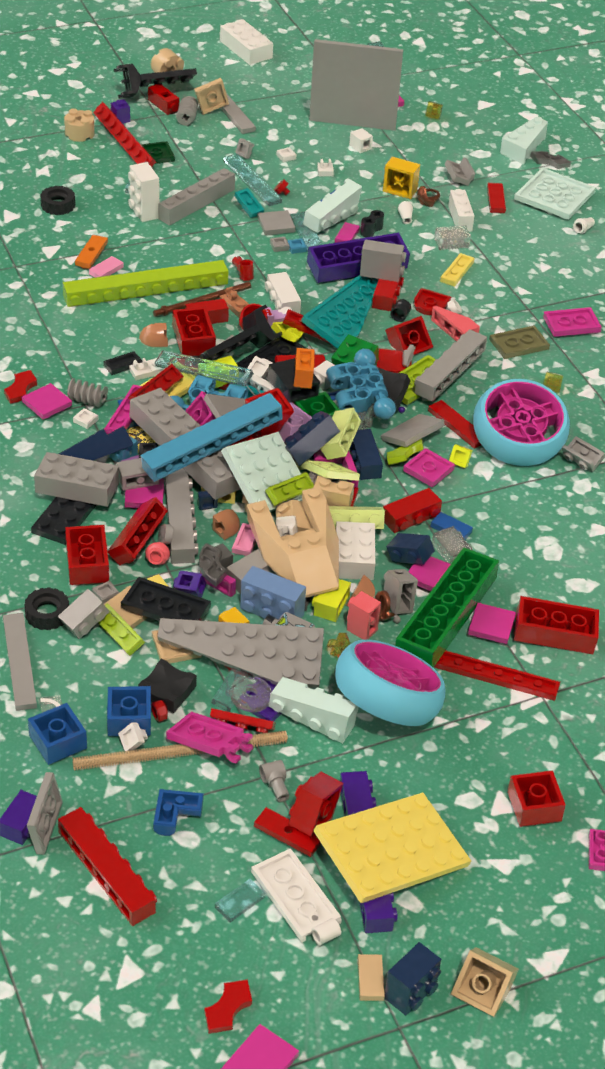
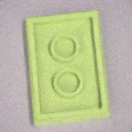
[300,460,360,481]

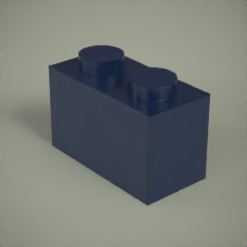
[386,533,435,565]

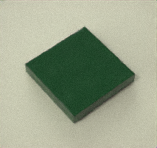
[141,141,175,164]

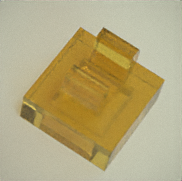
[425,101,443,119]
[543,372,564,393]
[327,633,351,658]

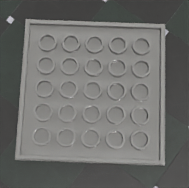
[309,39,403,131]

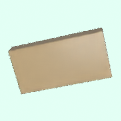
[358,954,384,1001]

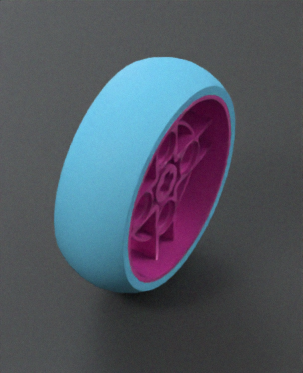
[473,379,570,466]
[335,640,445,726]

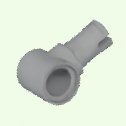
[259,760,290,802]

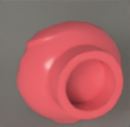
[145,542,170,565]

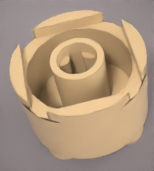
[151,48,184,73]
[64,109,95,142]

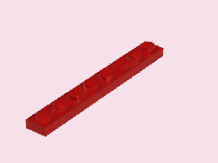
[93,102,156,168]

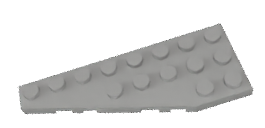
[158,618,324,688]

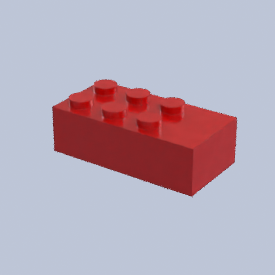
[514,596,599,654]

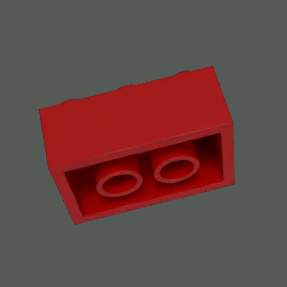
[173,307,216,357]
[65,525,109,585]

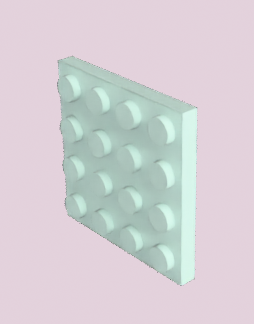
[514,168,596,220]
[221,432,302,512]

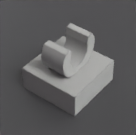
[235,138,254,159]

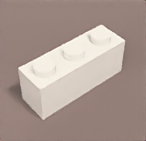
[448,189,474,232]
[265,272,301,314]

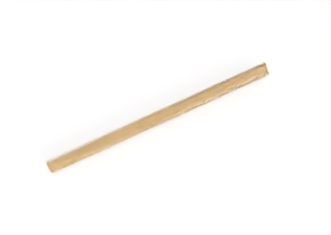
[72,731,288,770]

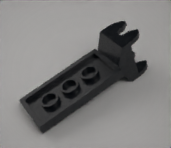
[113,64,197,98]
[191,305,283,367]

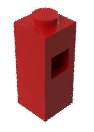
[148,83,179,115]
[185,299,229,324]

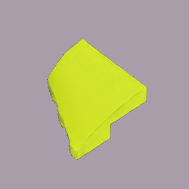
[271,322,304,342]

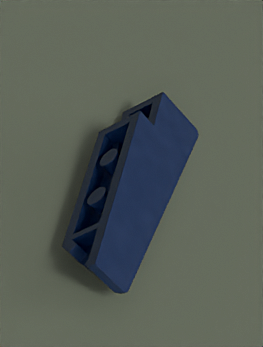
[59,426,133,461]

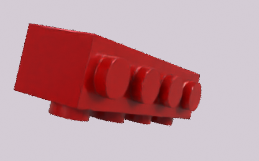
[107,497,168,566]

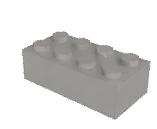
[34,452,119,507]

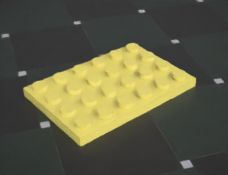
[314,793,471,903]

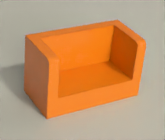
[294,348,315,388]

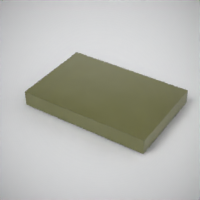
[489,325,550,359]

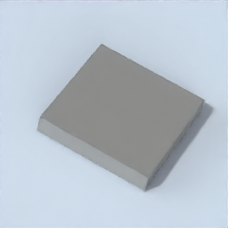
[258,210,295,235]

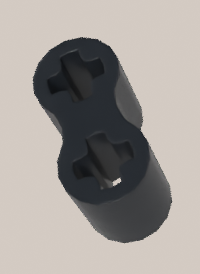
[360,210,384,238]

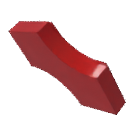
[4,370,37,404]
[204,979,252,1034]

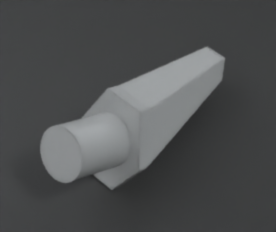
[403,345,416,368]

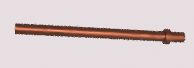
[153,282,251,317]

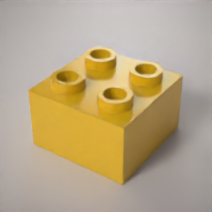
[383,157,420,199]

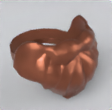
[417,186,440,207]
[375,590,395,621]

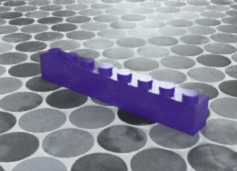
[340,771,398,934]

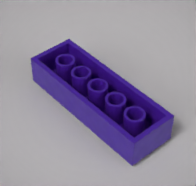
[307,232,410,283]

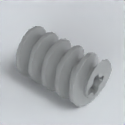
[177,96,198,126]
[67,378,108,408]

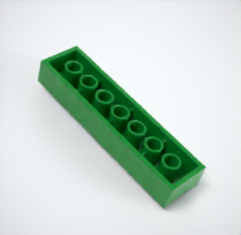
[395,547,499,668]

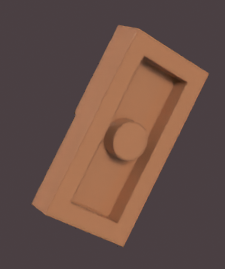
[220,287,249,317]

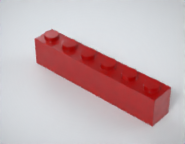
[58,807,157,926]

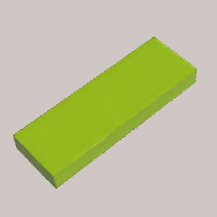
[265,472,314,507]
[98,603,145,656]

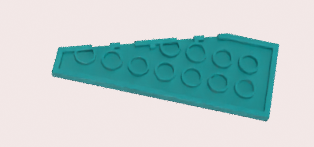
[301,275,379,349]

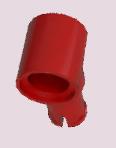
[232,256,254,281]

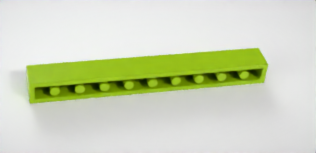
[63,260,229,307]

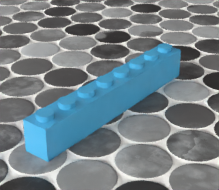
[141,393,283,482]

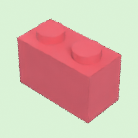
[347,591,381,640]

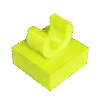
[449,444,473,468]

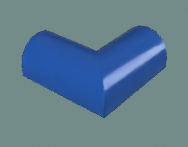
[153,789,204,836]

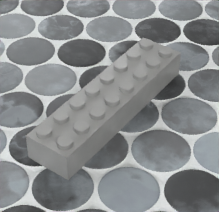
[129,388,241,500]

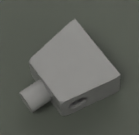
[384,569,418,614]

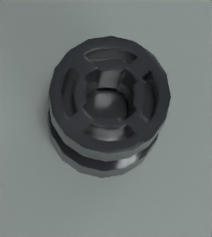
[390,299,411,322]

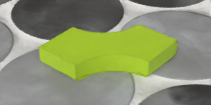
[387,439,424,465]

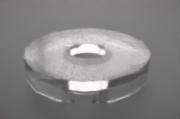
[230,675,271,712]

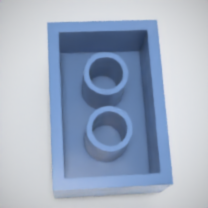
[240,566,306,619]

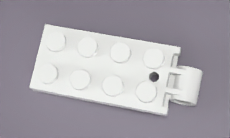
[251,848,342,945]

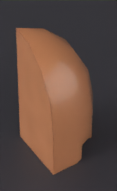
[139,323,168,347]
[213,509,240,540]
[346,575,375,606]

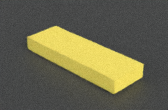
[440,253,475,287]

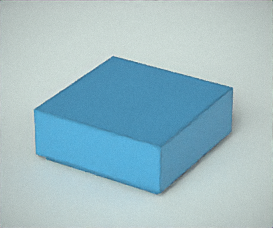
[287,238,307,254]

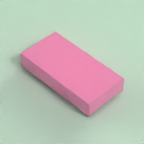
[89,256,124,277]
[232,523,256,556]

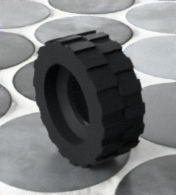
[40,186,76,215]
[24,587,69,630]

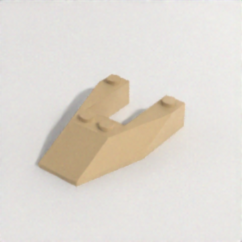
[247,486,339,598]

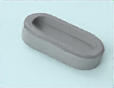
[158,524,173,546]

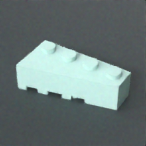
[500,116,548,165]
[303,178,362,233]
[268,677,359,744]

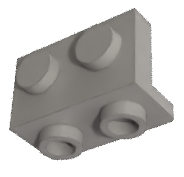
[444,157,475,186]
[562,436,605,472]

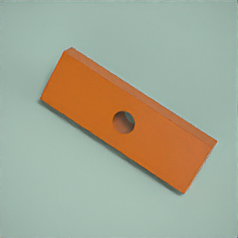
[75,235,108,269]

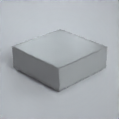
[270,237,289,252]
[92,581,120,604]

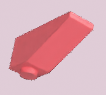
[431,306,480,341]

